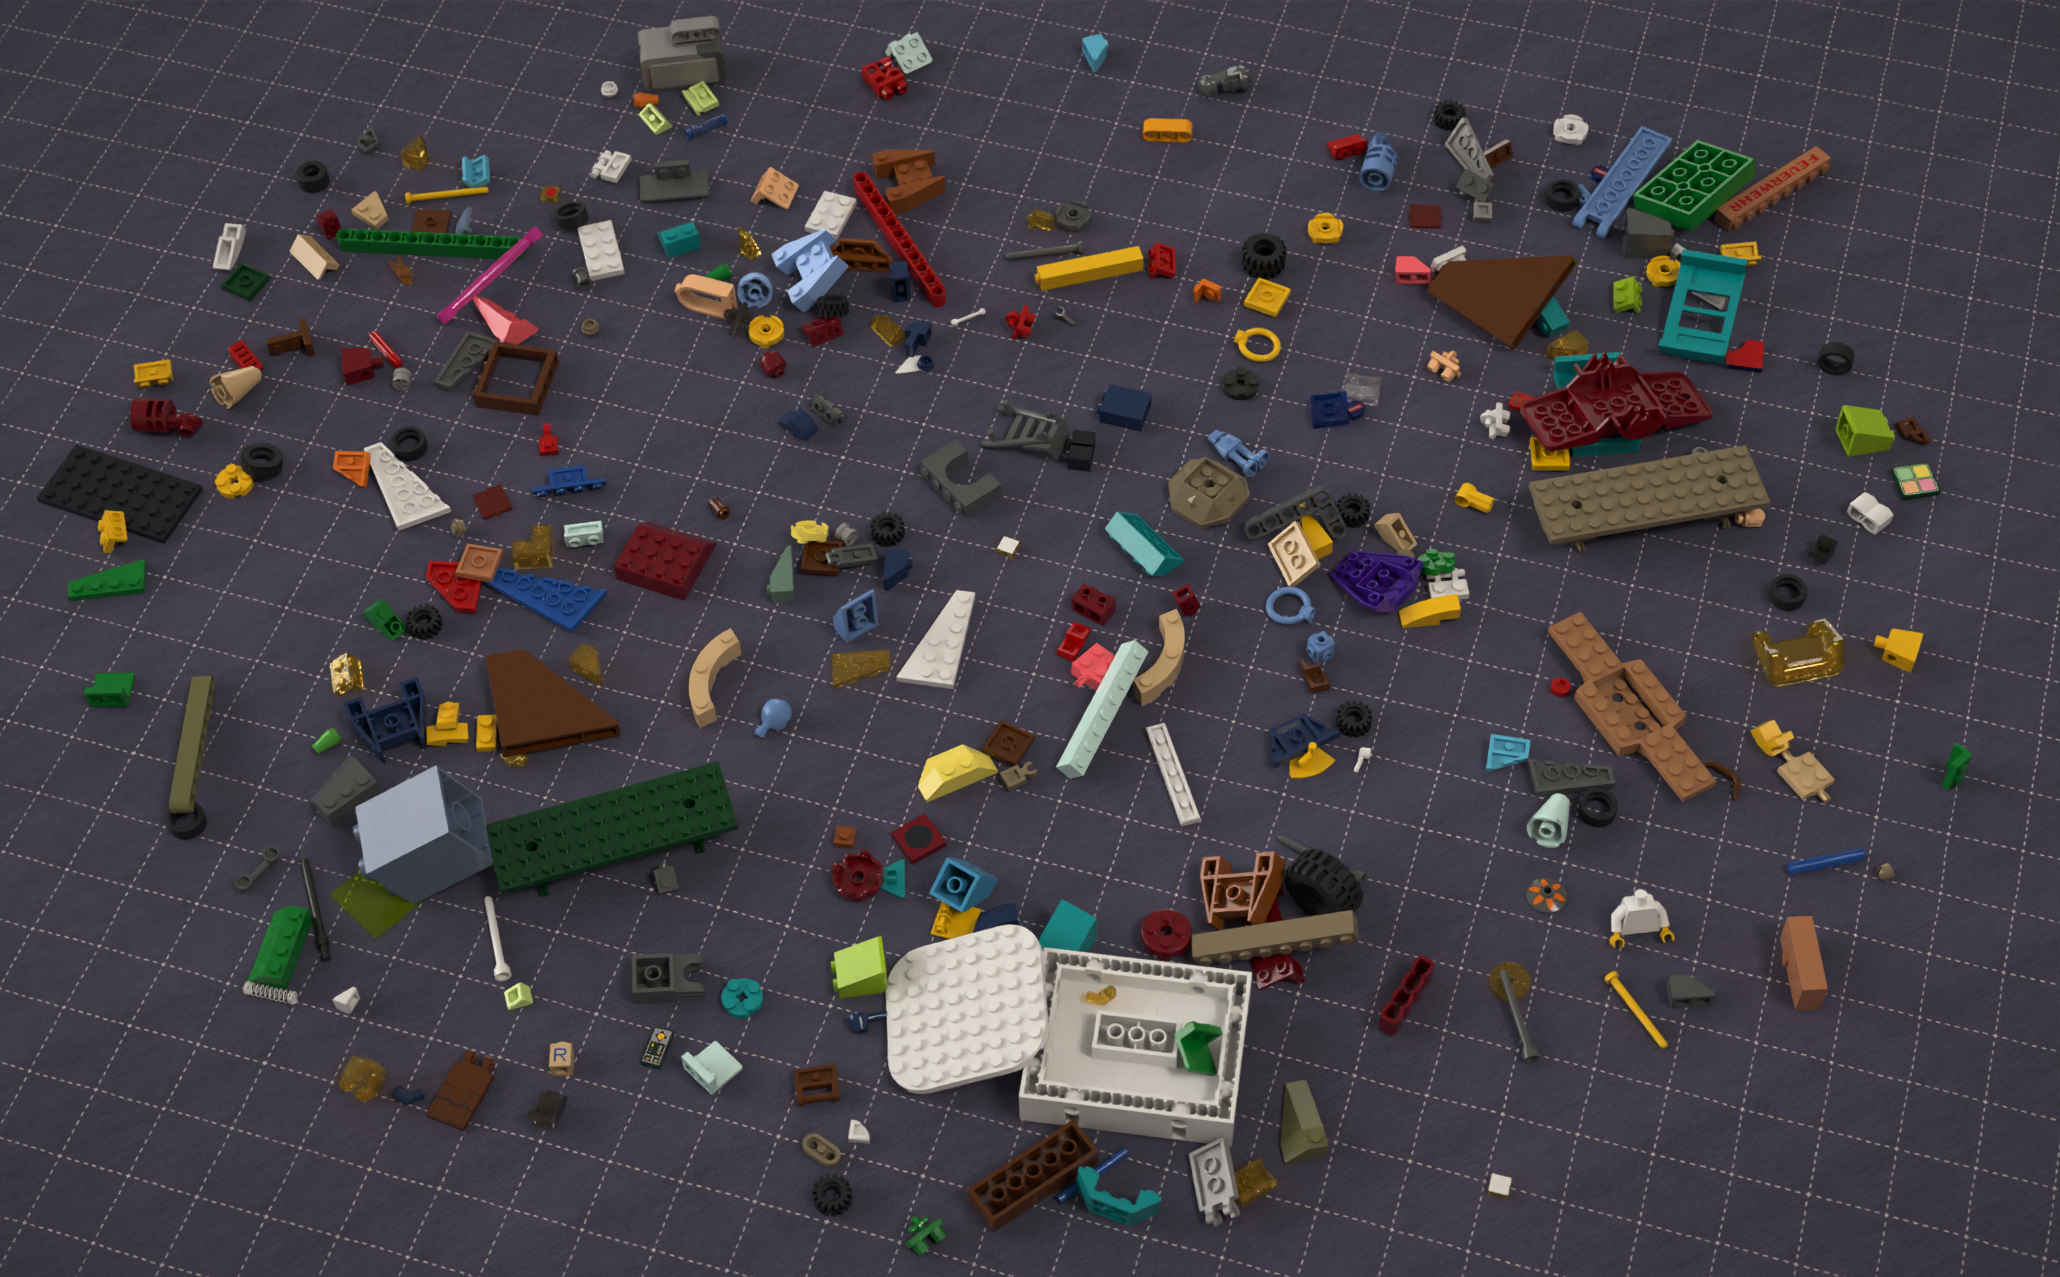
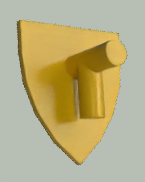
[1289,742,1336,779]

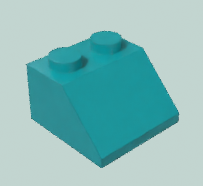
[657,222,701,259]

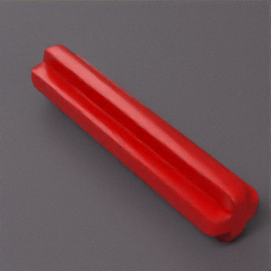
[369,331,403,368]

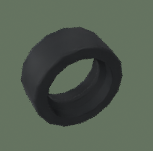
[1546,179,1580,212]
[554,201,589,230]
[1818,342,1854,375]
[391,426,428,461]
[1769,574,1808,611]
[1578,788,1618,828]
[166,802,207,840]

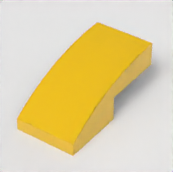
[426,723,468,746]

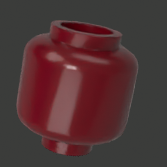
[760,350,787,378]

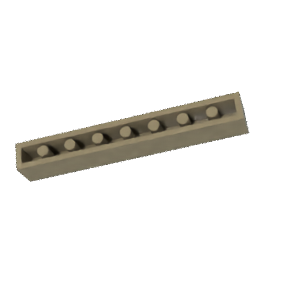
[1192,910,1359,966]

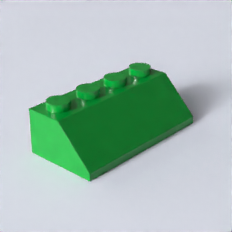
[248,906,313,991]

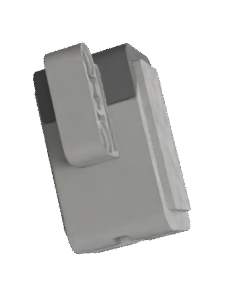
[638,16,726,92]

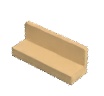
[290,234,340,280]

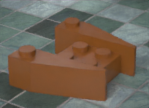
[872,150,946,214]
[1200,851,1286,931]

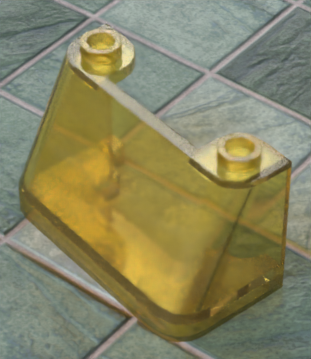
[1752,619,1844,686]

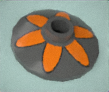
[1526,878,1567,914]

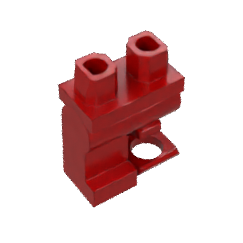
[861,56,907,101]

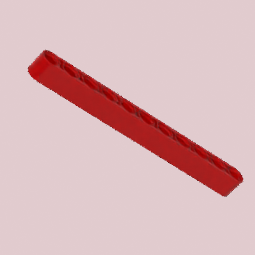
[853,172,946,308]

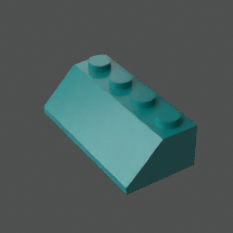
[1105,511,1185,577]

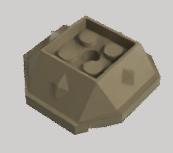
[1168,457,1250,530]

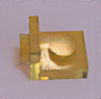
[1026,208,1055,232]

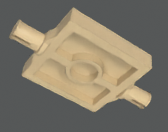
[1777,749,1835,803]

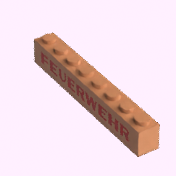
[1714,146,1831,232]

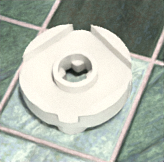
[1553,115,1588,145]

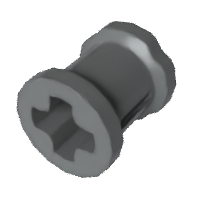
[572,267,592,291]

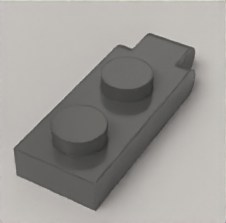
[825,544,878,568]

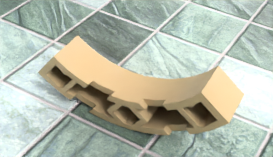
[1133,609,1185,707]
[689,628,742,728]

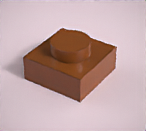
[833,826,857,849]

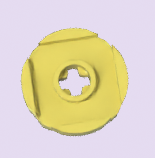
[791,520,828,544]

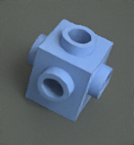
[1306,631,1335,664]

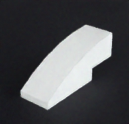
[213,223,246,271]

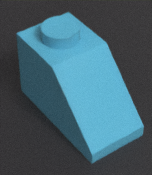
[1082,34,1109,72]

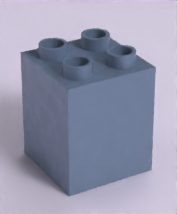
[353,765,493,905]

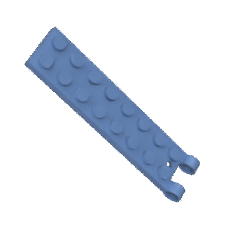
[1572,126,1672,239]

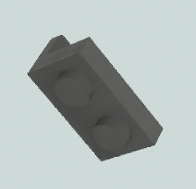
[1456,169,1496,203]

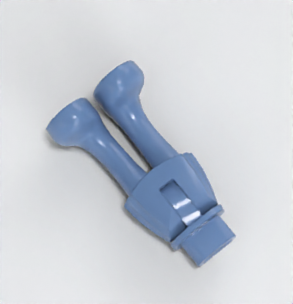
[1208,430,1270,477]

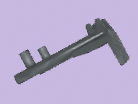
[981,399,1070,462]

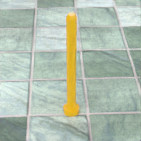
[405,187,489,205]

